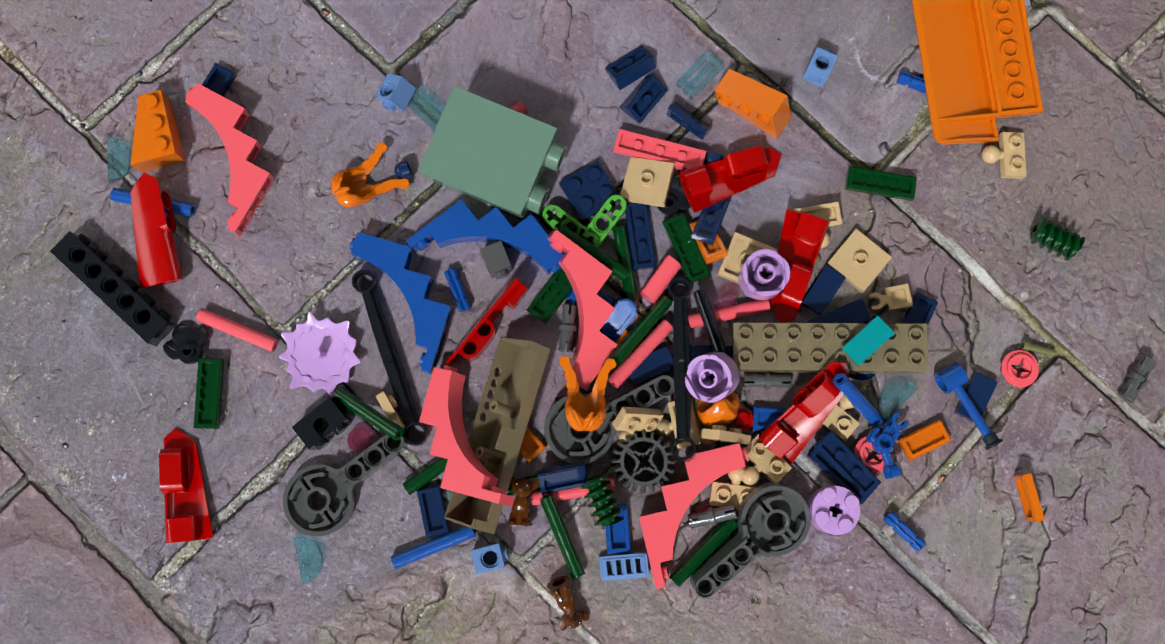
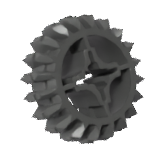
[611,429,676,494]

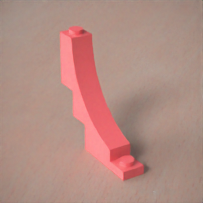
[185,83,275,237]
[547,230,618,391]
[419,365,515,506]
[639,443,749,589]

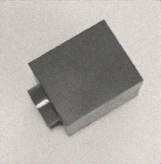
[480,241,512,279]

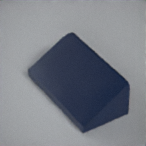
[605,45,656,90]
[620,75,668,123]
[667,102,711,140]

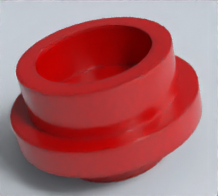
[730,408,754,432]

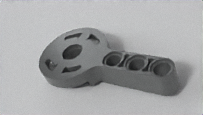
[544,375,674,464]
[283,434,408,536]
[690,483,811,598]

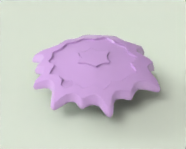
[279,312,361,396]

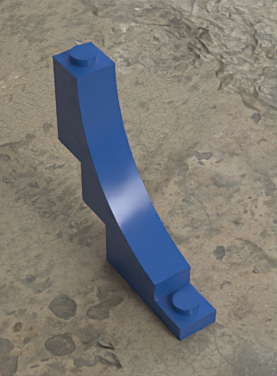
[406,199,563,275]
[350,232,453,375]

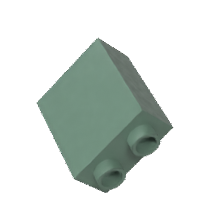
[418,86,567,219]

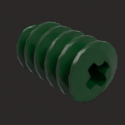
[1030,216,1086,261]
[581,473,624,527]

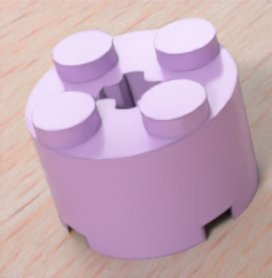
[738,249,790,300]
[685,352,740,403]
[807,486,860,535]

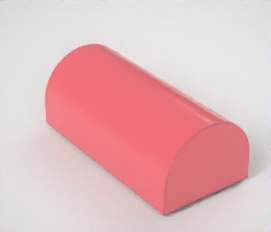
[639,255,681,304]

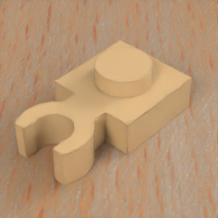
[869,284,913,312]
[376,391,405,428]

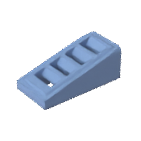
[599,551,649,581]

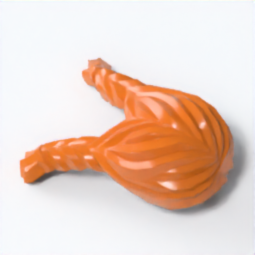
[331,142,410,208]
[559,356,616,431]

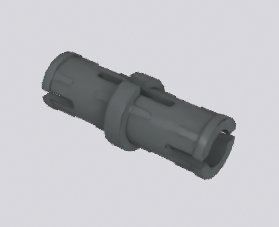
[558,305,577,352]
[1119,356,1157,403]
[743,371,792,390]
[687,503,738,529]

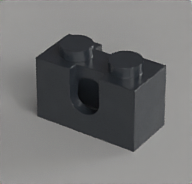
[292,397,351,450]

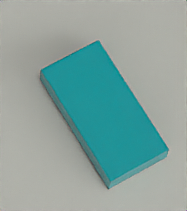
[842,316,895,366]

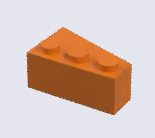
[715,69,791,139]
[130,90,185,173]

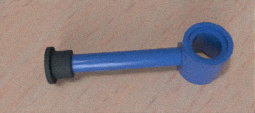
[934,362,1003,450]

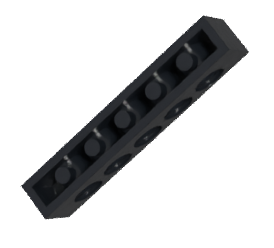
[50,231,176,346]

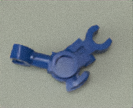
[866,412,909,479]

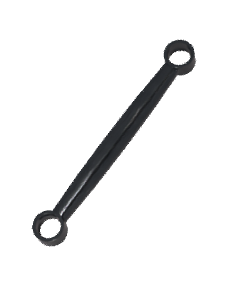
[352,270,429,446]
[668,277,696,463]

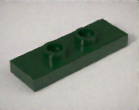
[845,166,917,201]
[662,213,711,284]
[526,268,573,325]
[193,358,224,429]

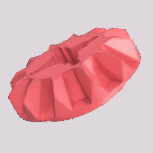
[1000,350,1039,387]
[853,436,892,473]

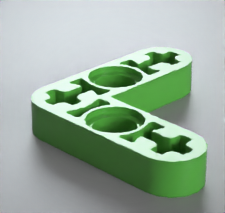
[542,195,627,248]

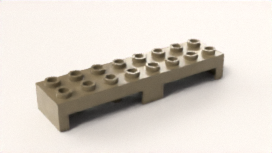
[733,323,928,374]
[445,337,550,534]

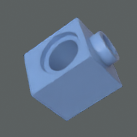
[802,47,838,87]
[375,73,416,112]
[471,542,509,575]

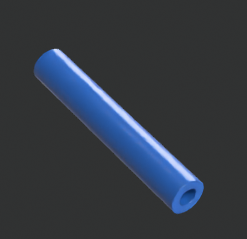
[110,188,196,217]
[833,373,884,428]
[391,526,476,569]

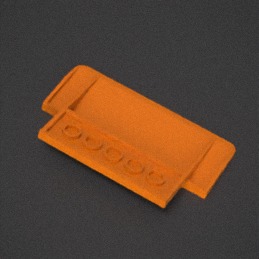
[911,0,1043,145]

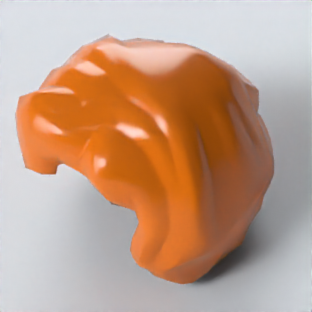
[697,392,740,427]

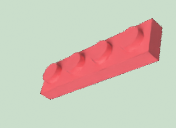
[613,129,706,171]

